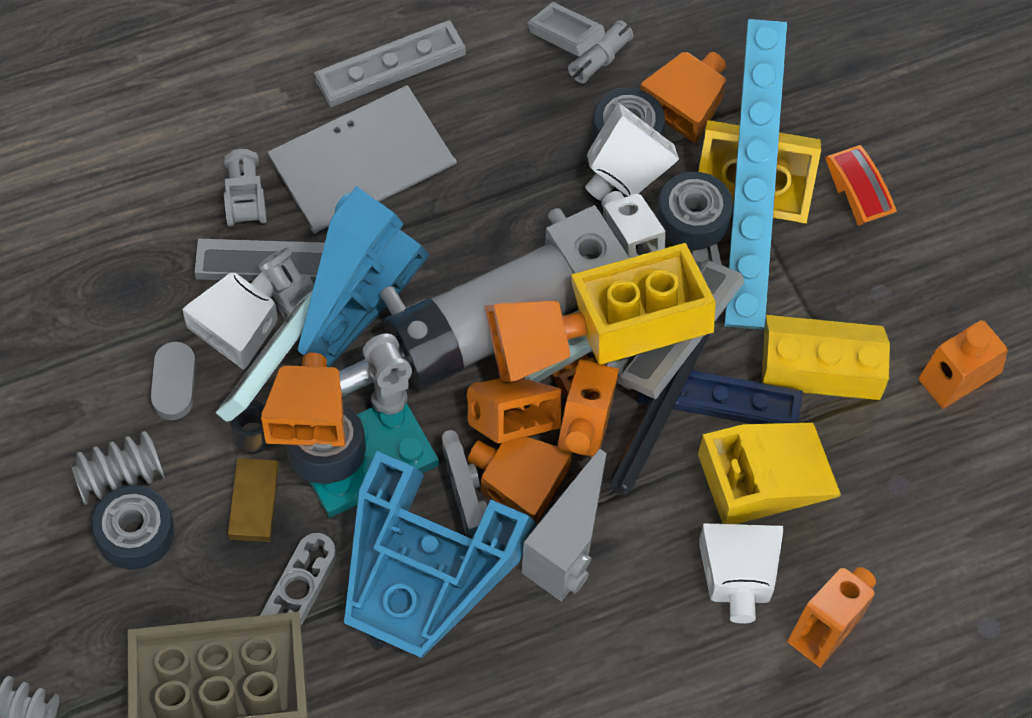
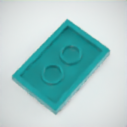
[308,403,439,518]

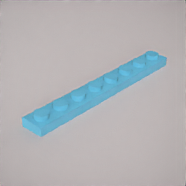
[724,19,787,330]

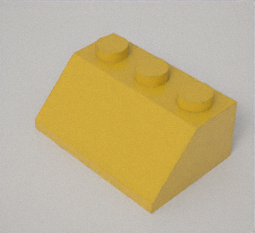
[698,120,821,224]
[571,243,716,365]
[761,315,890,400]

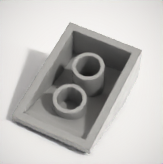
[521,449,606,602]

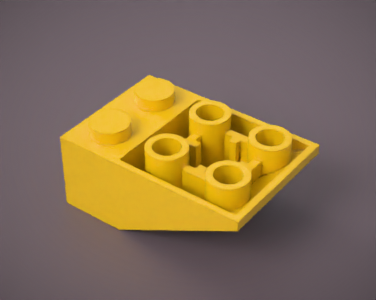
[698,423,841,524]

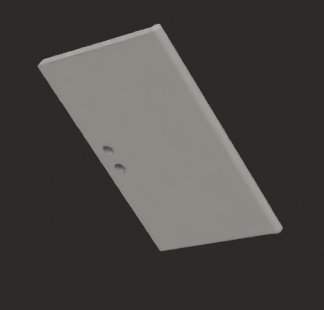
[267,85,457,233]

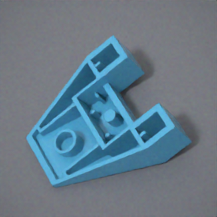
[298,186,429,367]
[344,451,537,658]

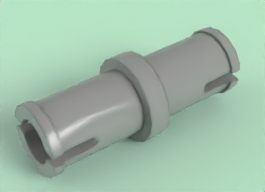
[568,20,634,83]

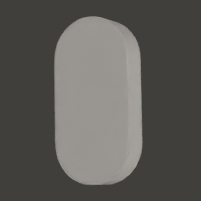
[151,342,196,420]

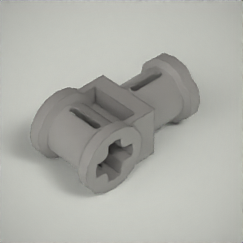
[224,149,267,227]
[258,247,314,320]
[363,334,412,415]

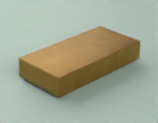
[228,458,279,542]

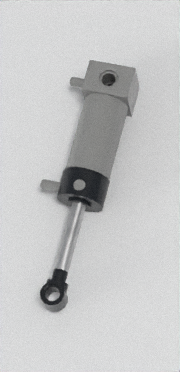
[230,205,629,454]

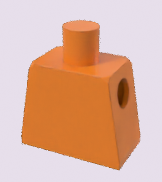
[640,52,727,143]
[484,301,587,382]
[918,320,1008,409]
[261,352,346,447]
[557,359,619,457]
[466,378,561,444]
[467,437,572,528]
[787,567,876,668]

